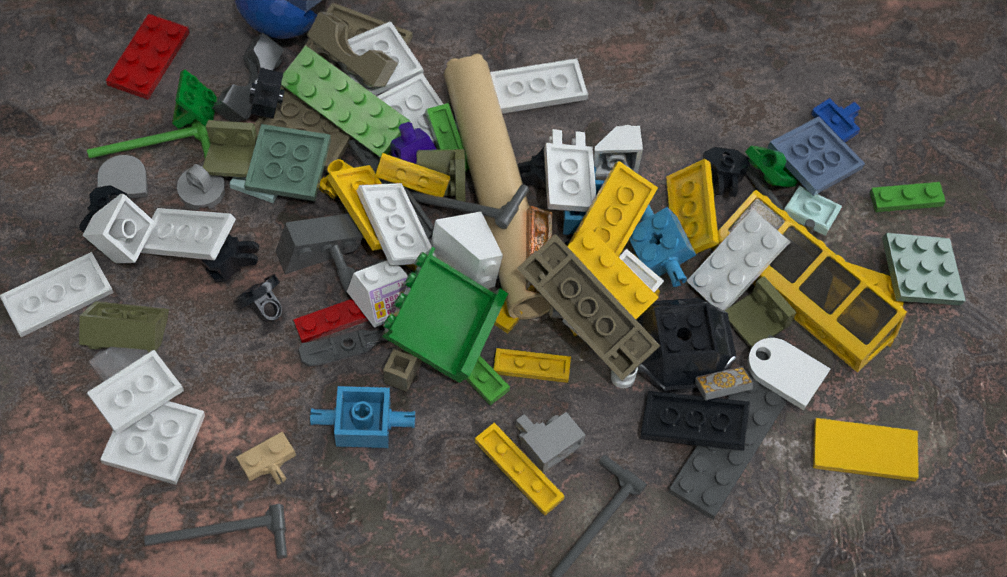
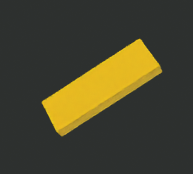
[375,153,450,197]
[494,348,571,383]

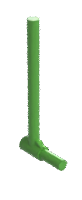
[87,119,211,159]

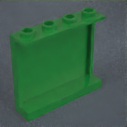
[382,247,508,383]

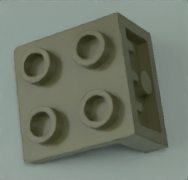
[203,120,258,178]
[417,149,465,202]
[725,276,796,349]

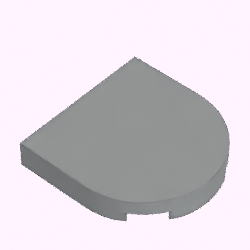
[98,155,148,199]

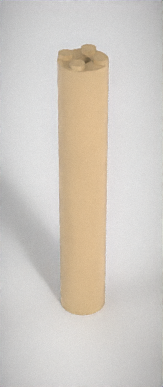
[444,54,551,320]

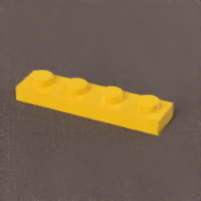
[475,423,565,516]

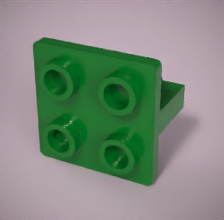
[172,69,217,129]

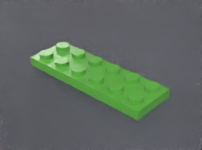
[281,46,411,158]

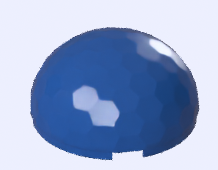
[235,0,317,39]

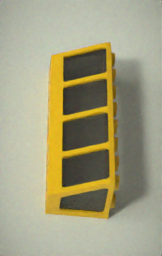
[711,190,907,372]

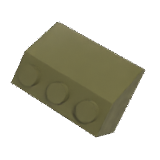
[79,301,169,355]

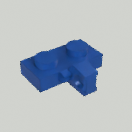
[811,98,861,142]

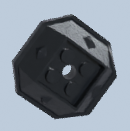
[636,298,737,394]

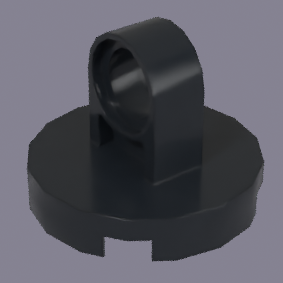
[233,274,282,322]

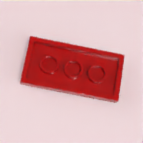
[106,14,190,100]

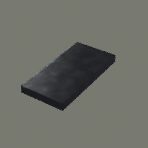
[640,391,750,451]

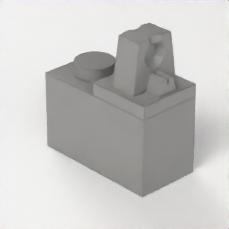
[516,412,586,473]

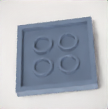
[767,117,865,196]

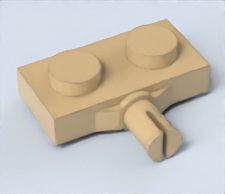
[236,432,296,484]

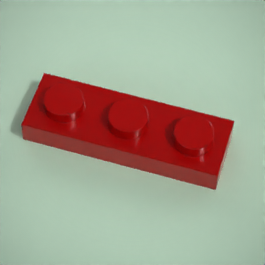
[293,299,369,344]

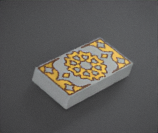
[695,367,753,400]

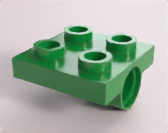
[745,145,799,187]

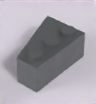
[275,213,363,275]

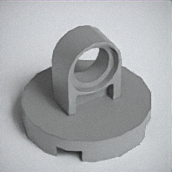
[177,164,225,210]

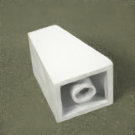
[431,212,503,289]

